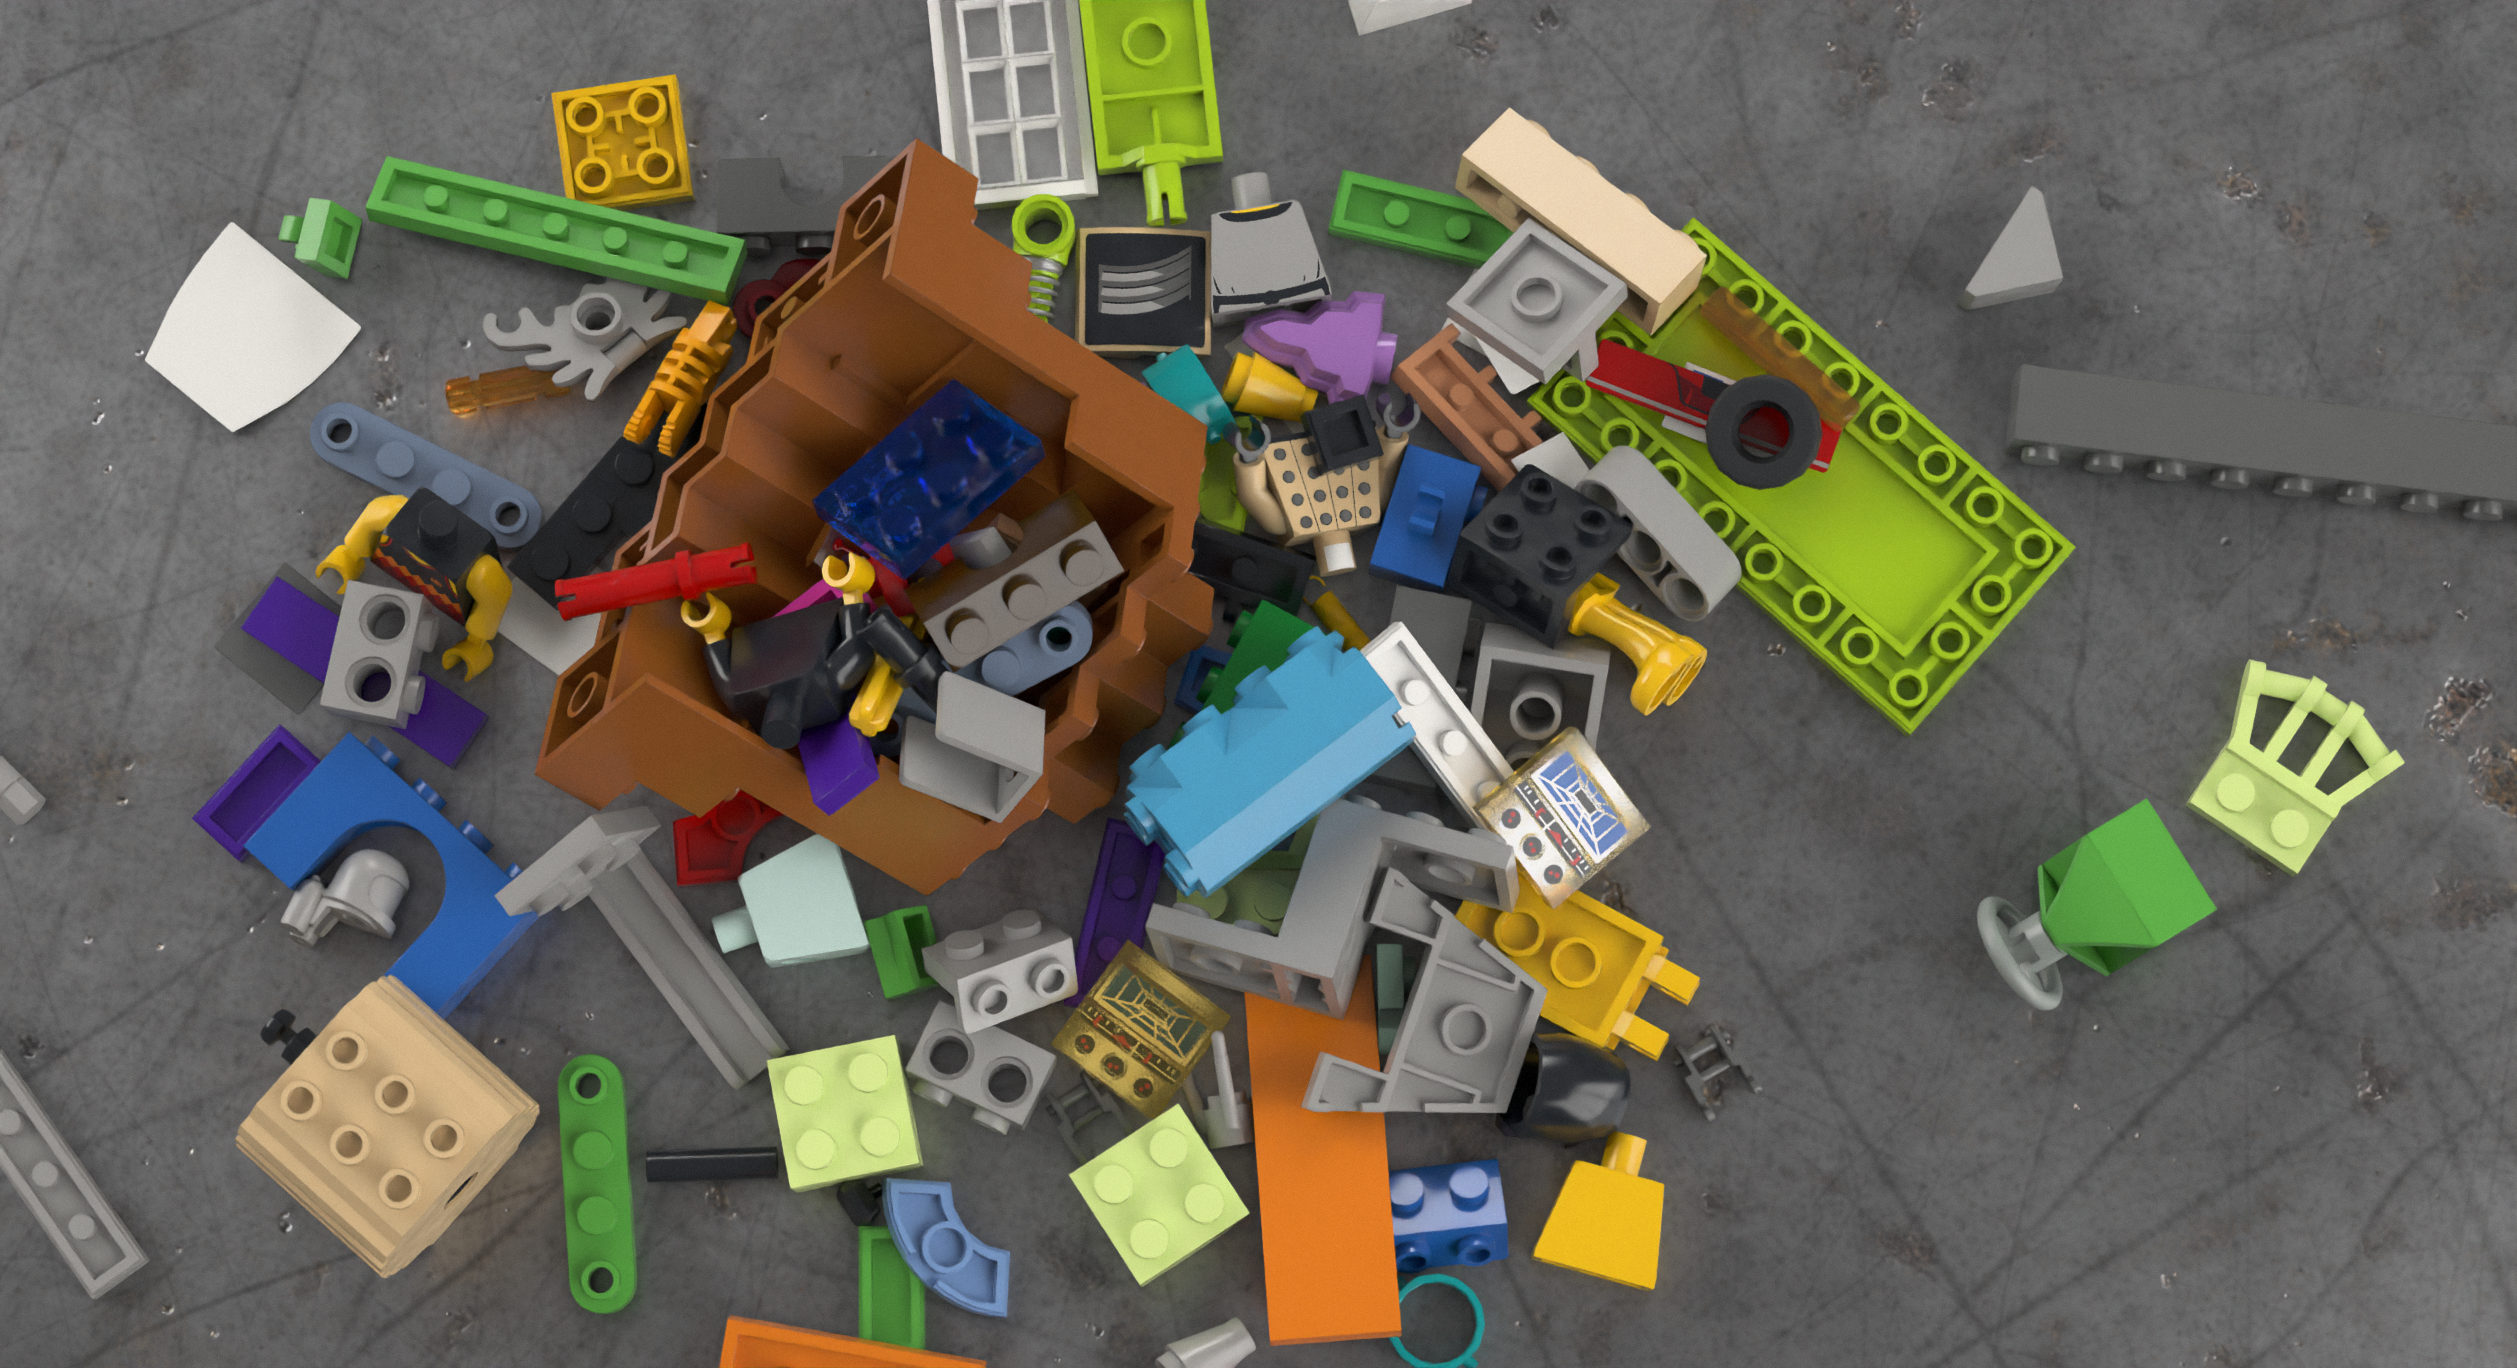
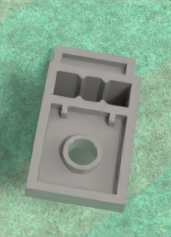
[1145,795,1520,1020]

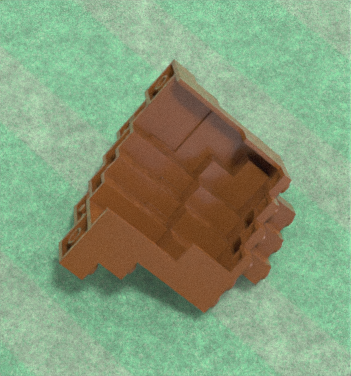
[534,138,1214,896]

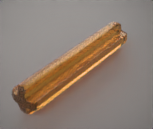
[1700,287,1860,432]

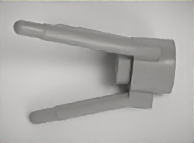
[1166,1017,1255,1149]

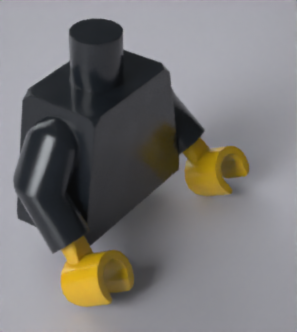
[681,552,876,749]

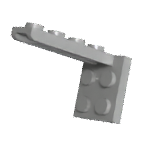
[494,806,791,1090]

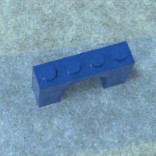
[243,732,540,1020]

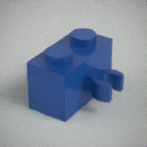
[1368,444,1488,594]

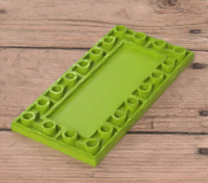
[1526,217,2076,738]

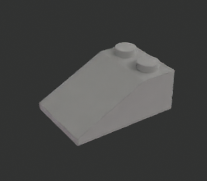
[1454,622,1612,845]

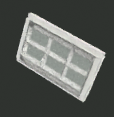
[927,0,1098,210]

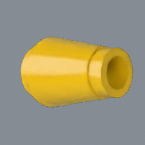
[1220,352,1318,424]

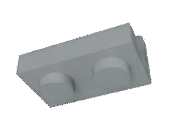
[922,908,1078,1034]

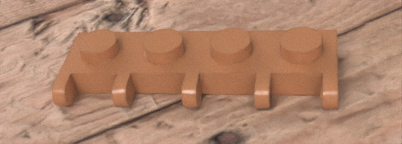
[1390,323,1586,492]

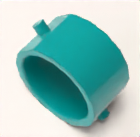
[1141,344,1236,445]
[1388,1273,1485,1368]

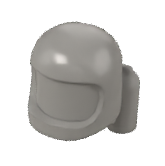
[280,848,410,948]

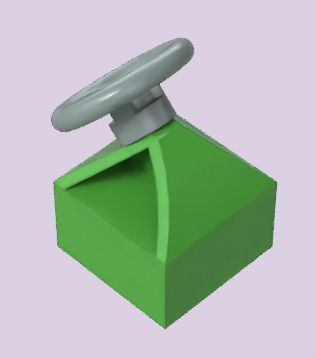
[1977,798,2217,1011]

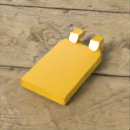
[1454,856,1700,1062]

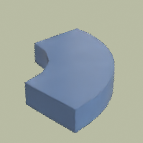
[882,1178,1010,1318]

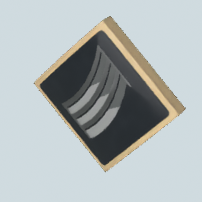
[1075,227,1211,360]

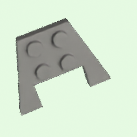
[1301,867,1548,1113]

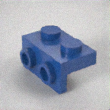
[1389,1159,1509,1274]

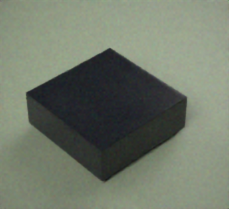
[1300,394,1384,477]

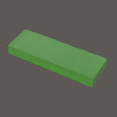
[1328,169,1514,269]

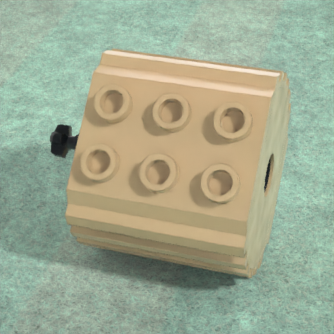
[235,975,540,1278]

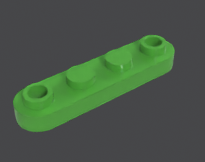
[558,1054,637,1314]

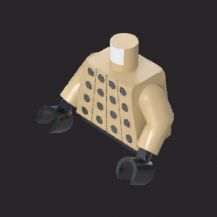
[1222,393,1421,577]

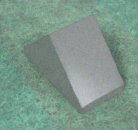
[1957,186,2063,311]

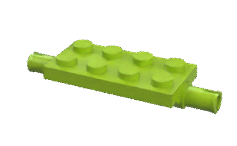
[1079,0,1223,227]

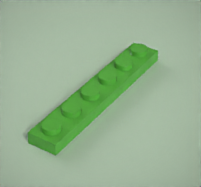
[365,156,748,305]

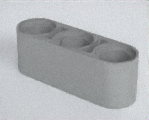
[1574,446,1742,622]

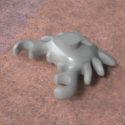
[483,276,687,403]

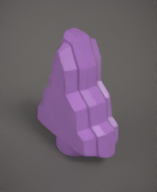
[1242,291,1398,405]

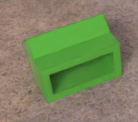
[864,904,940,1002]

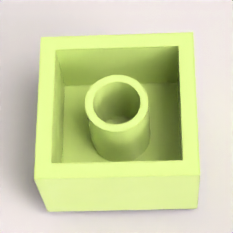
[767,1035,924,1193]
[1069,1103,1250,1288]

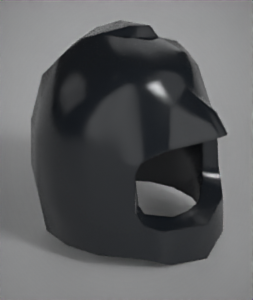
[1495,1032,1632,1149]

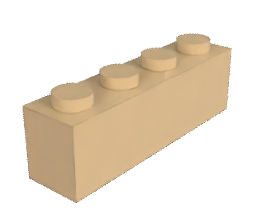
[1455,107,1707,336]

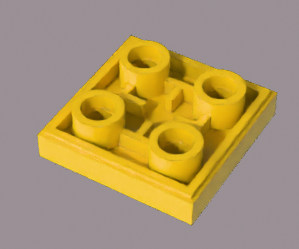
[551,74,695,211]

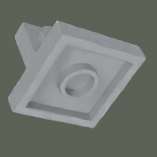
[1446,218,1628,384]

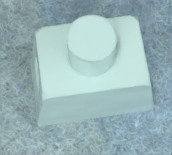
[711,834,872,968]

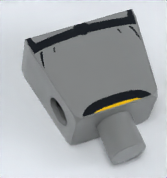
[1211,172,1332,328]

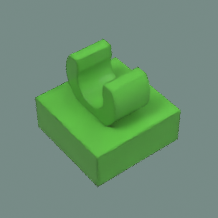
[278,198,363,279]

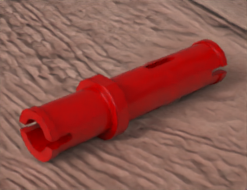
[555,542,758,621]

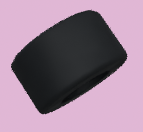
[1705,374,1822,490]

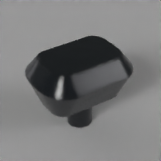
[837,1179,882,1227]

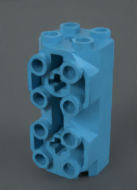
[1123,626,1416,899]

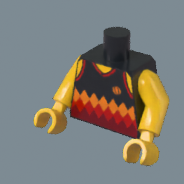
[315,486,513,682]

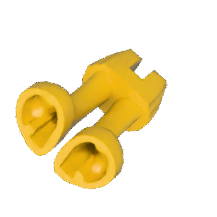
[1568,572,1707,716]

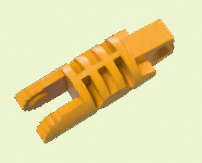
[623,300,738,458]

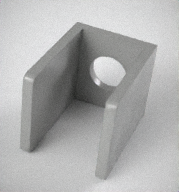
[899,671,1045,823]

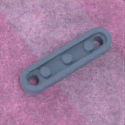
[310,402,545,552]
[868,601,1093,757]

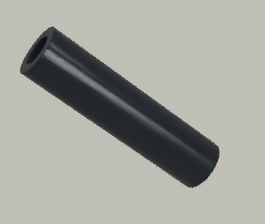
[646,1146,778,1183]

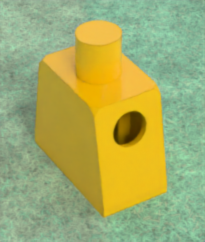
[1530,1131,1664,1292]

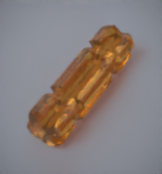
[445,365,570,415]

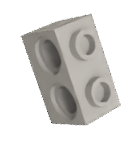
[320,580,439,729]
[905,1000,1057,1135]

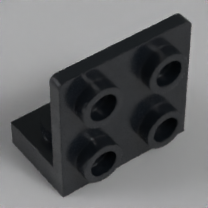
[1447,464,1633,649]

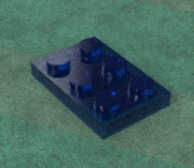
[812,378,1046,580]

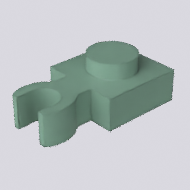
[1375,943,1416,1055]

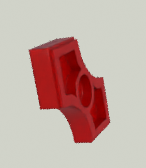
[672,789,787,888]

